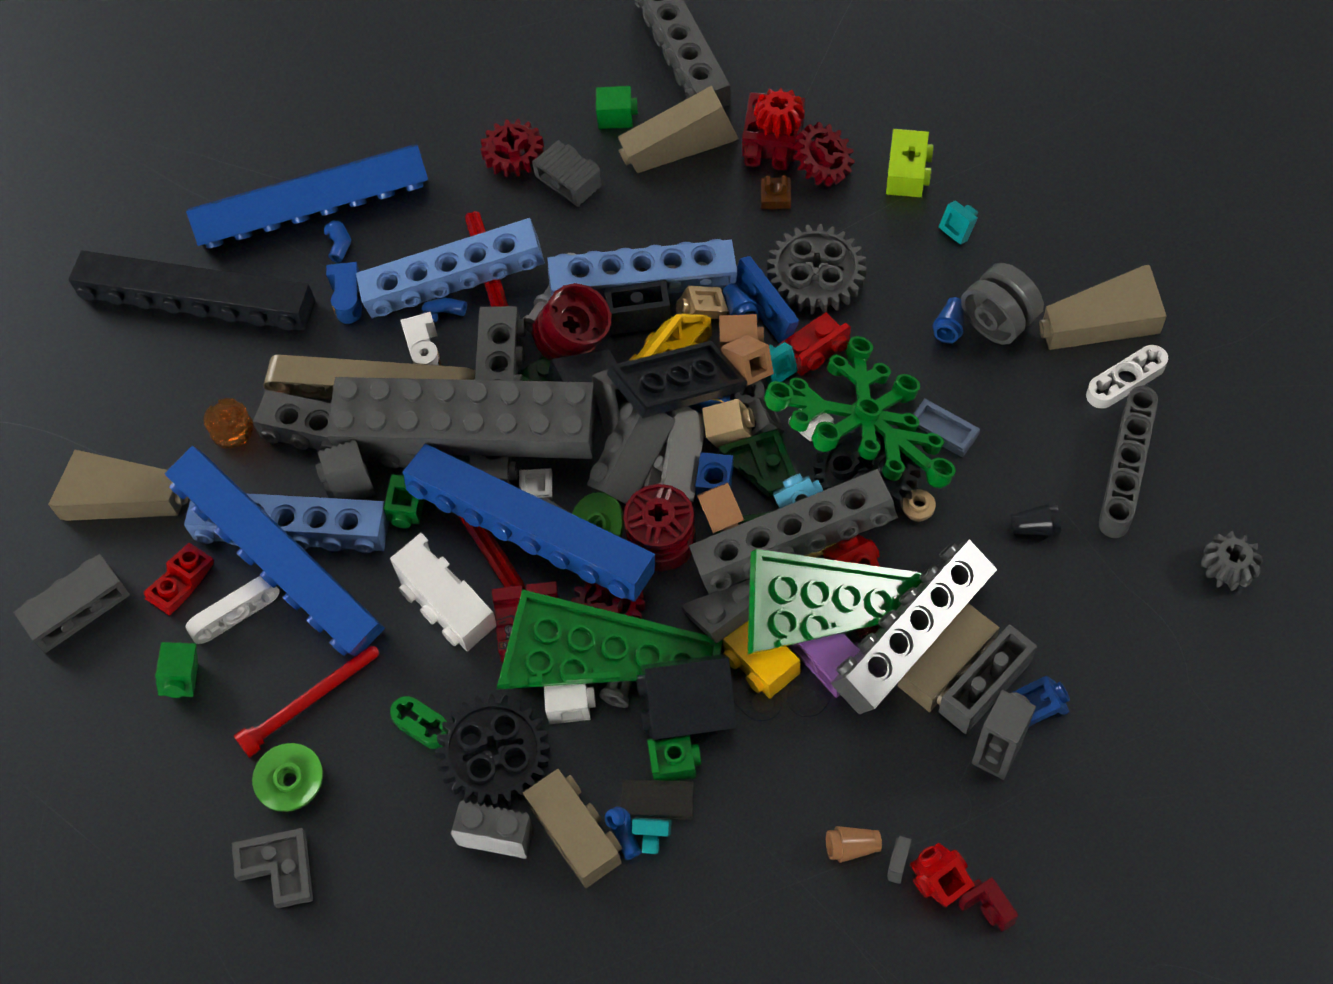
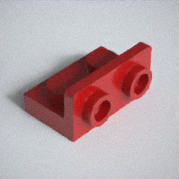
[778,312,851,376]

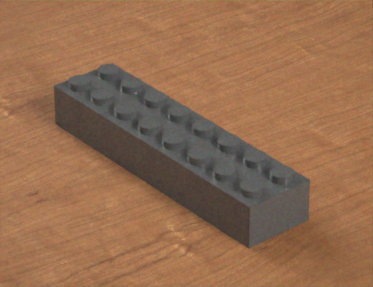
[326,377,597,459]

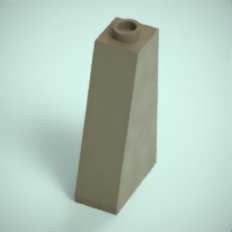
[618,86,739,173]
[1039,265,1167,350]
[48,450,189,521]

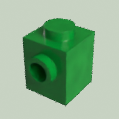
[596,86,638,129]
[155,642,199,698]

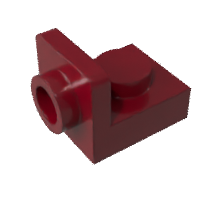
[958,877,1019,932]

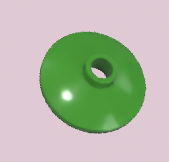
[572,492,624,537]
[252,743,323,812]

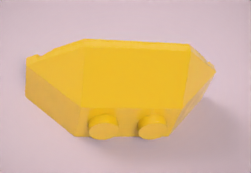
[629,314,712,361]

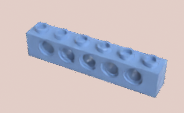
[356,218,545,318]
[547,239,737,300]
[184,493,389,553]

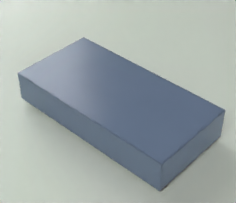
[913,398,980,458]

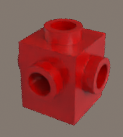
[822,534,880,567]
[910,843,975,907]

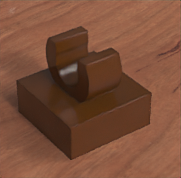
[761,175,791,209]

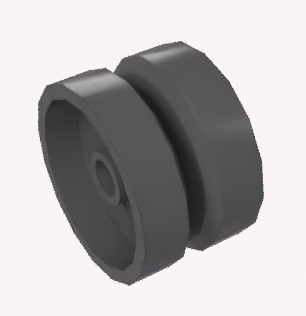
[961,263,1044,345]

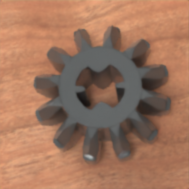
[1201,531,1263,591]

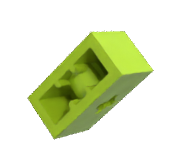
[886,129,933,198]

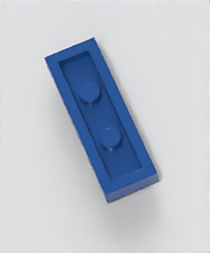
[735,256,799,344]

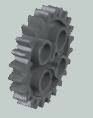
[767,224,867,314]

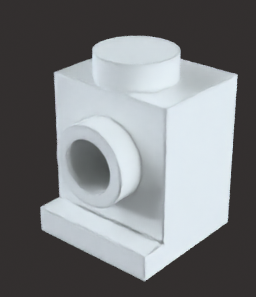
[544,684,596,725]

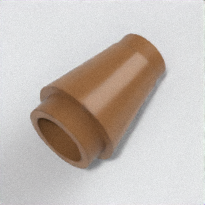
[826,826,882,863]

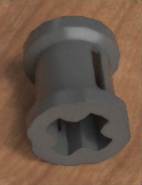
[599,680,636,708]

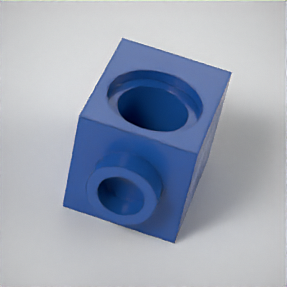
[695,452,734,502]

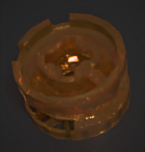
[203,398,254,448]

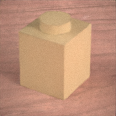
[702,399,755,448]

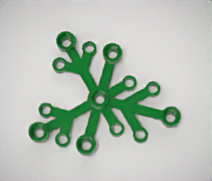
[764,336,956,488]

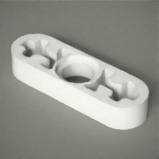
[1086,345,1168,409]
[186,576,280,644]

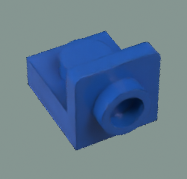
[1014,675,1070,727]

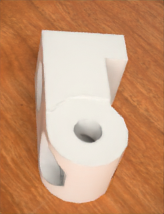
[401,312,441,366]

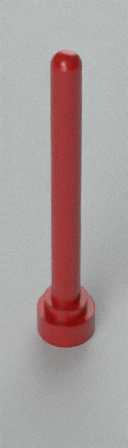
[233,646,379,758]

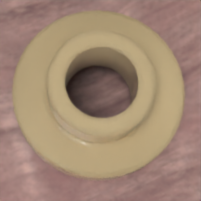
[902,489,936,522]

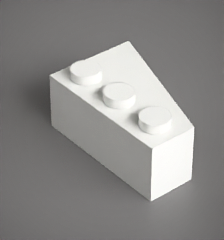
[390,533,496,652]

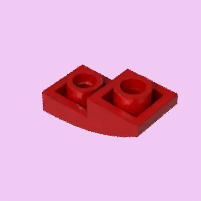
[144,543,214,616]

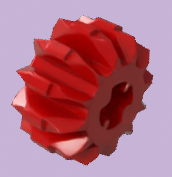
[754,87,805,139]

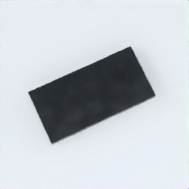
[607,341,748,418]

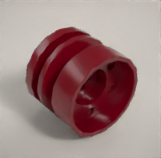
[532,283,611,360]
[623,484,696,572]

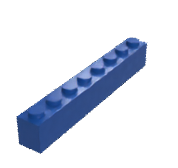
[186,143,428,249]
[403,443,655,602]
[165,445,385,656]

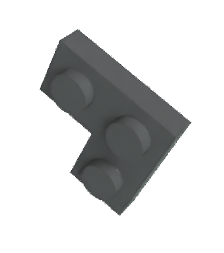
[231,828,313,909]

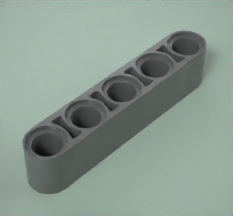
[1099,386,1158,538]

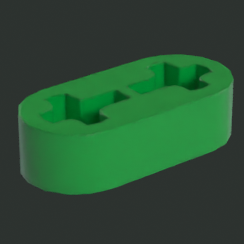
[390,696,448,749]

